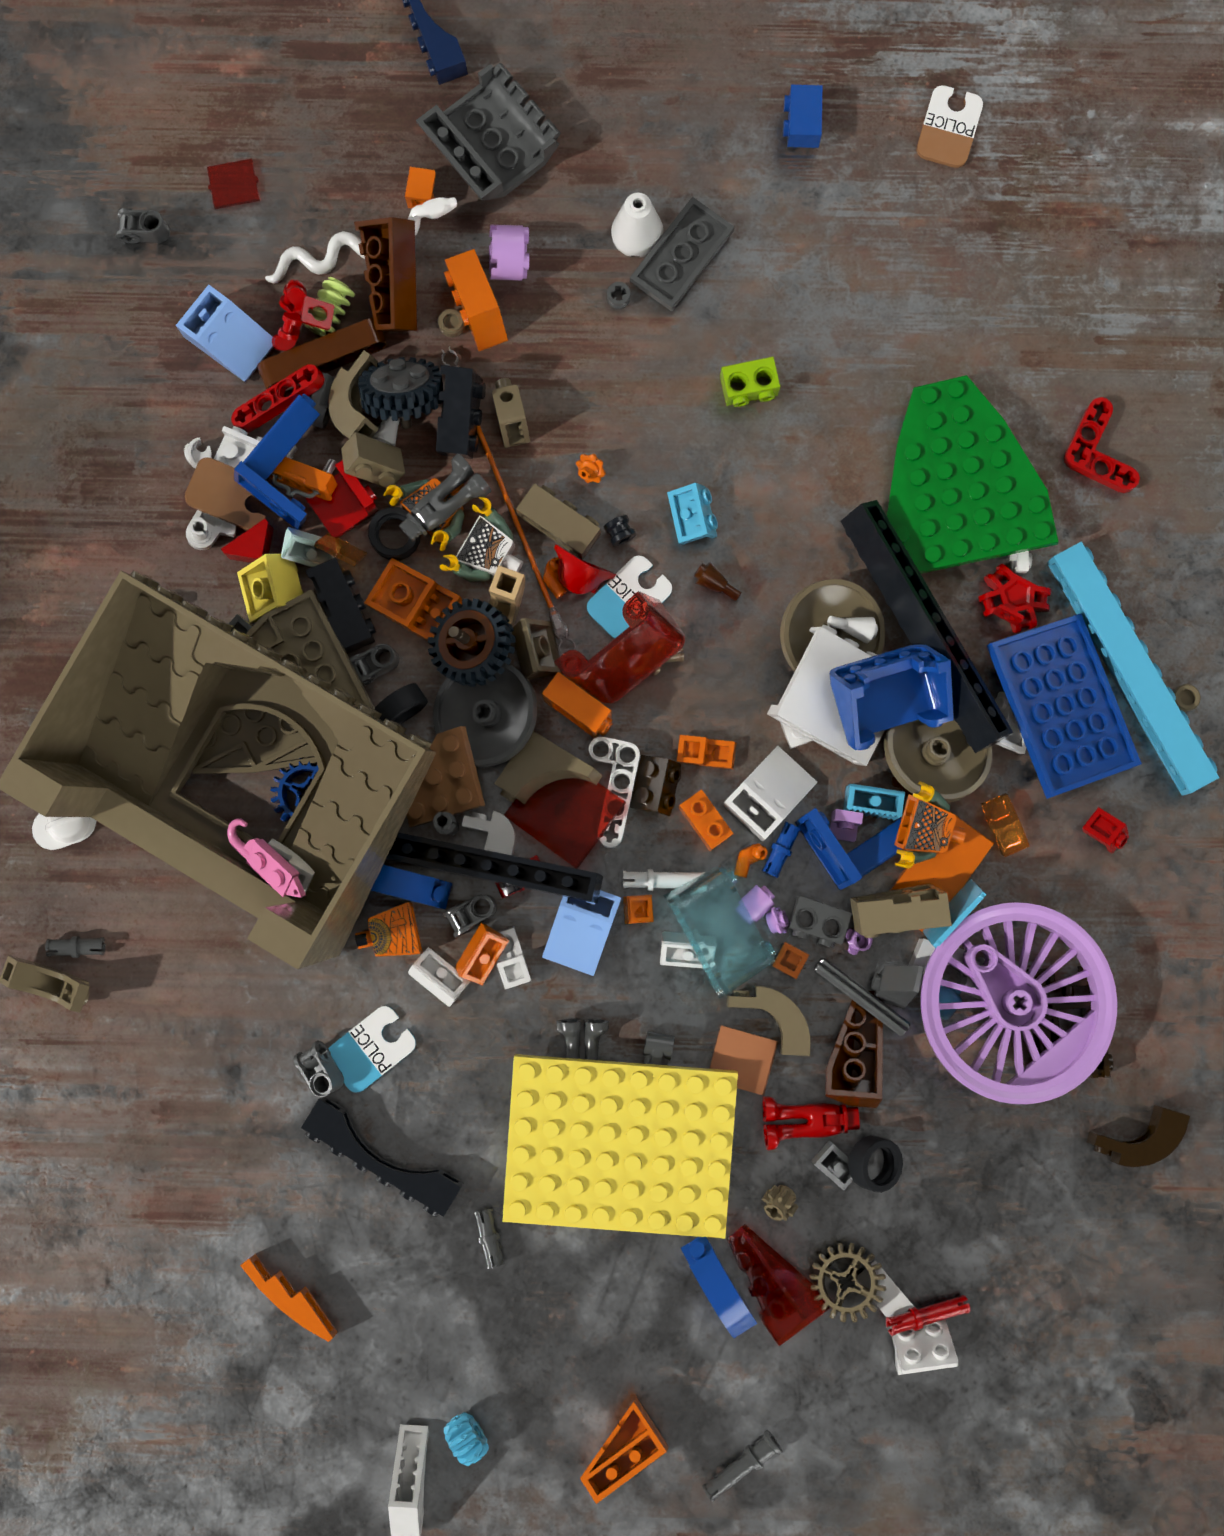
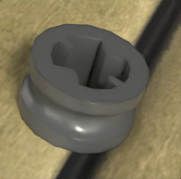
[607,282,630,309]

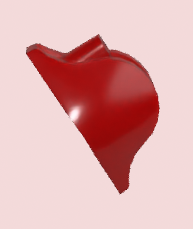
[554,544,616,594]

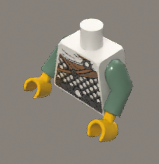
[440,497,523,582]

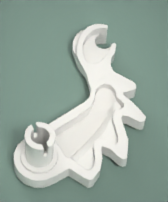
[184,437,237,550]

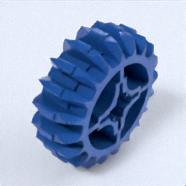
[270,757,319,822]

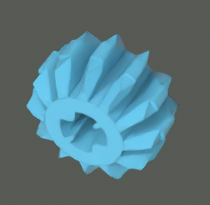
[444,1412,489,1466]

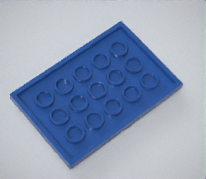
[987,614,1142,799]

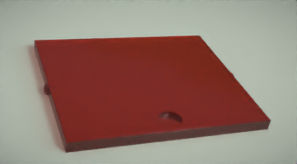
[504,778,626,869]

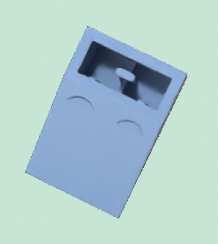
[176,284,274,383]
[542,890,621,976]

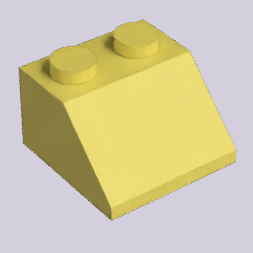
[237,553,303,623]

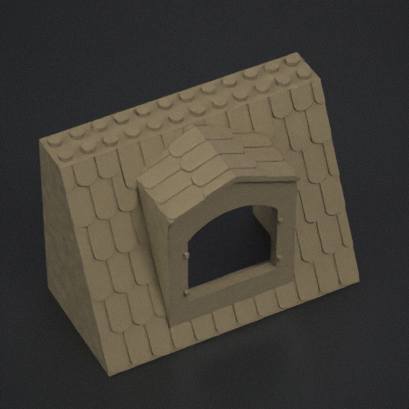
[0,570,436,969]

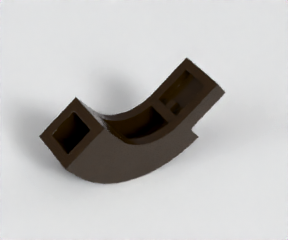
[1087,1105,1190,1167]

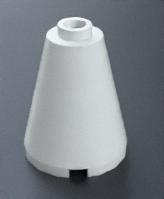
[611,193,663,257]

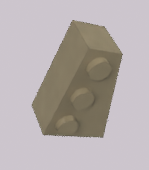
[850,883,952,938]

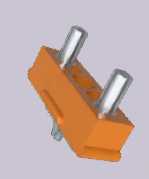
[268,446,337,501]

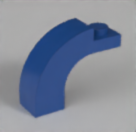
[371,865,452,909]
[681,1237,757,1339]

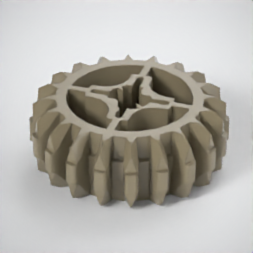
[809,1243,886,1323]

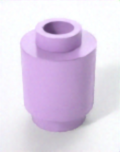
[734,885,775,925]

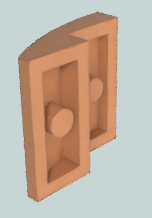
[709,1025,778,1095]

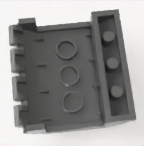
[416,63,561,201]

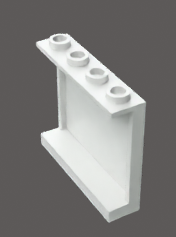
[767,625,884,766]

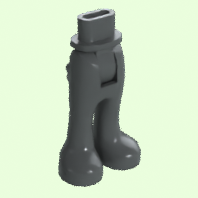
[399,453,491,541]
[557,1018,609,1060]

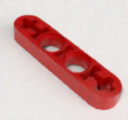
[231,364,325,433]

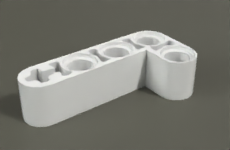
[589,737,640,848]

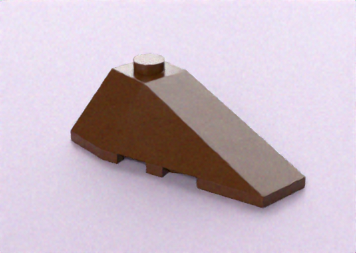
[825,991,883,1108]

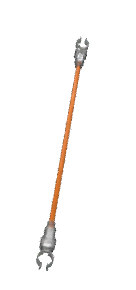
[442,346,576,659]

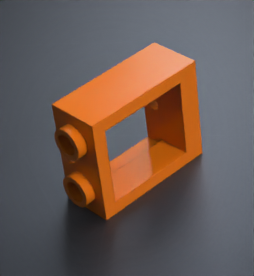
[542,672,613,738]

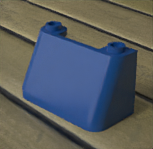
[829,644,954,750]

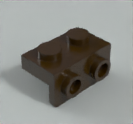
[630,755,681,816]

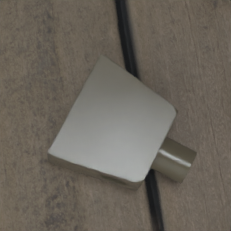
[492,378,531,448]

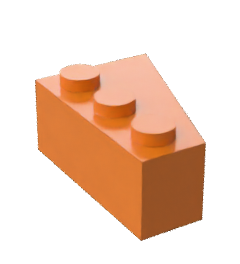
[443,249,508,351]
[580,1397,669,1504]

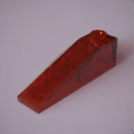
[727,1224,830,1346]

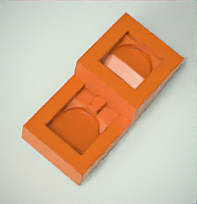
[677,735,737,770]

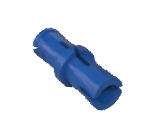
[762,821,801,878]

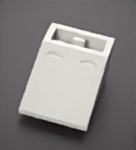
[723,746,817,842]

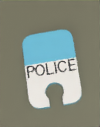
[587,556,672,641]
[328,1006,416,1093]

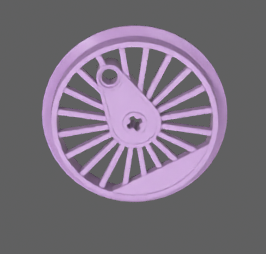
[920,902,1117,1104]

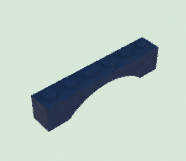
[402,0,468,85]

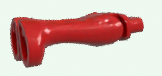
[762,1096,860,1150]

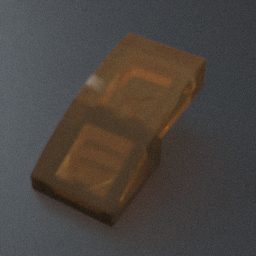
[981,793,1030,857]

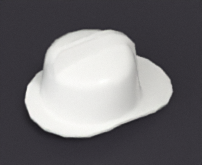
[32,813,96,850]

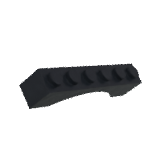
[301,1097,464,1217]

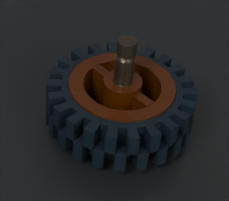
[428,598,516,687]

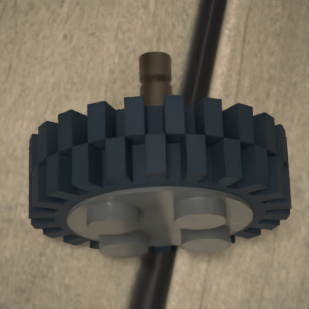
[358,357,444,429]

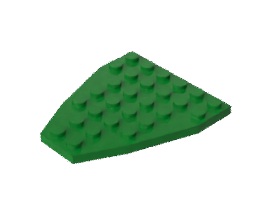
[887,375,1058,574]

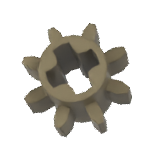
[762,1185,799,1221]

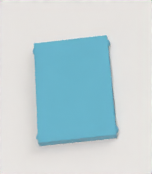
[922,879,987,948]

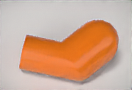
[543,557,567,599]
[734,844,768,878]

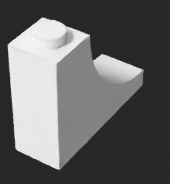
[388,1424,429,1536]

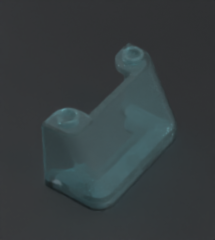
[663,864,776,998]

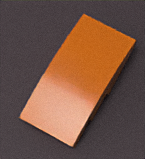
[364,558,462,642]
[889,811,994,931]

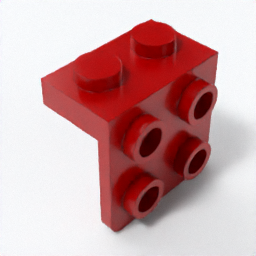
[306,460,378,538]

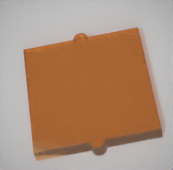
[314,533,367,567]

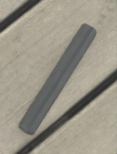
[815,958,911,1036]

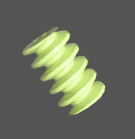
[303,277,356,337]

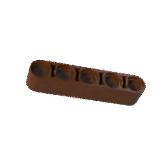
[257,318,387,389]

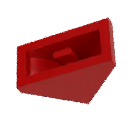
[221,519,274,563]

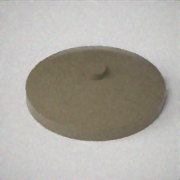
[780,579,885,672]
[884,720,992,803]

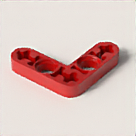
[1064,397,1140,493]

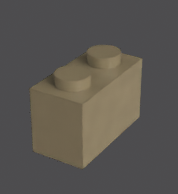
[341,432,405,488]

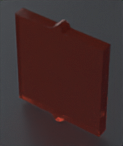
[207,158,260,209]

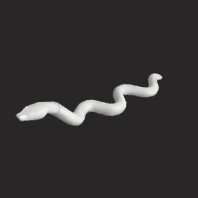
[265,197,457,284]

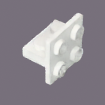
[890,1319,958,1375]

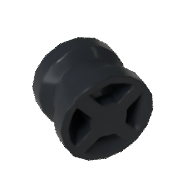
[604,515,637,547]

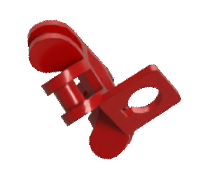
[272,279,335,351]
[978,564,1051,634]

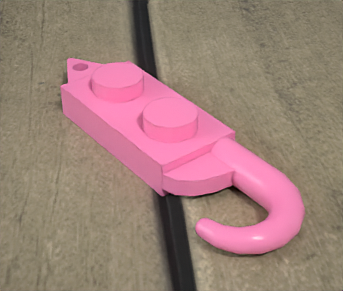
[227,818,306,898]

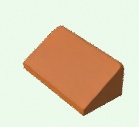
[455,923,510,986]

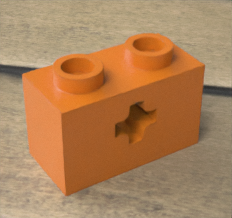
[678,789,734,851]

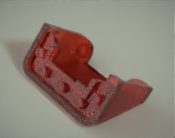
[554,591,685,704]

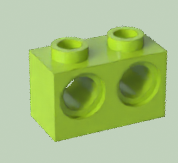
[720,357,780,407]

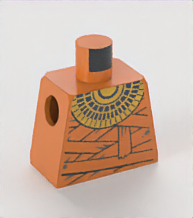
[355,902,423,956]

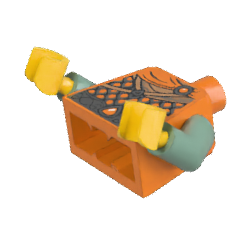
[383,478,465,551]
[894,781,966,869]

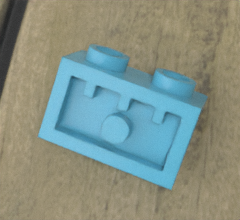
[667,483,718,545]

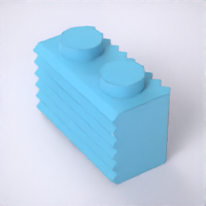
[843,783,905,821]

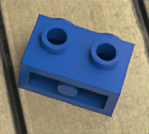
[783,84,823,148]

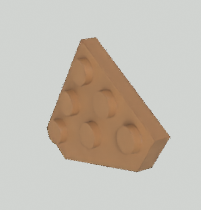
[407,726,485,827]

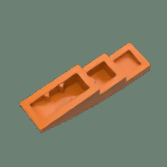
[240,1254,337,1342]

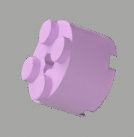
[489,224,529,281]

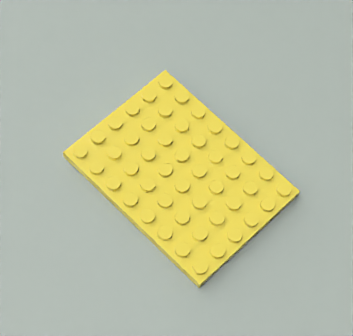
[502,1054,738,1239]

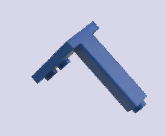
[234,394,320,530]
[794,808,903,890]

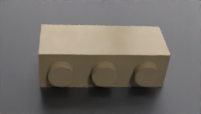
[516,483,601,560]

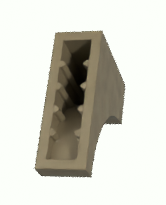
[494,731,602,804]

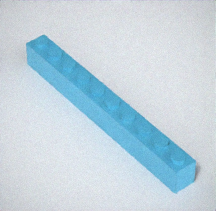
[1047,541,1219,796]

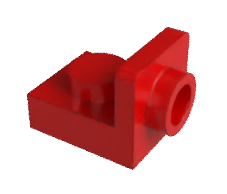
[1082,807,1129,854]

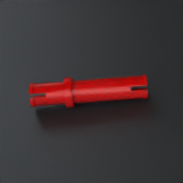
[886,1295,970,1336]

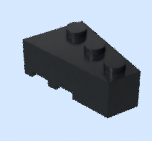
[436,365,486,459]
[305,557,376,654]

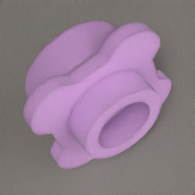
[766,907,789,934]
[845,929,873,955]

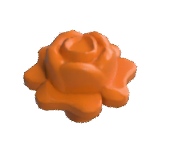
[576,454,606,483]

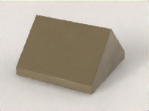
[512,618,564,680]

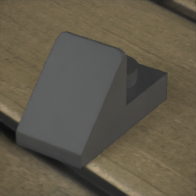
[811,1140,853,1191]

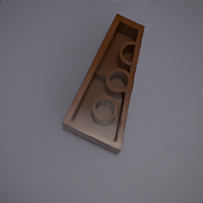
[354,217,417,332]

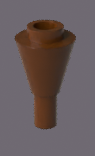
[694,562,742,601]

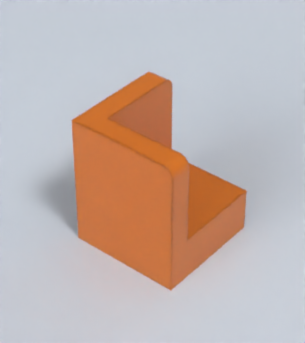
[405,167,436,209]

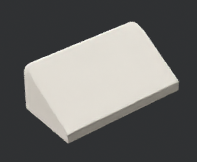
[660,931,717,969]
[408,947,470,1007]

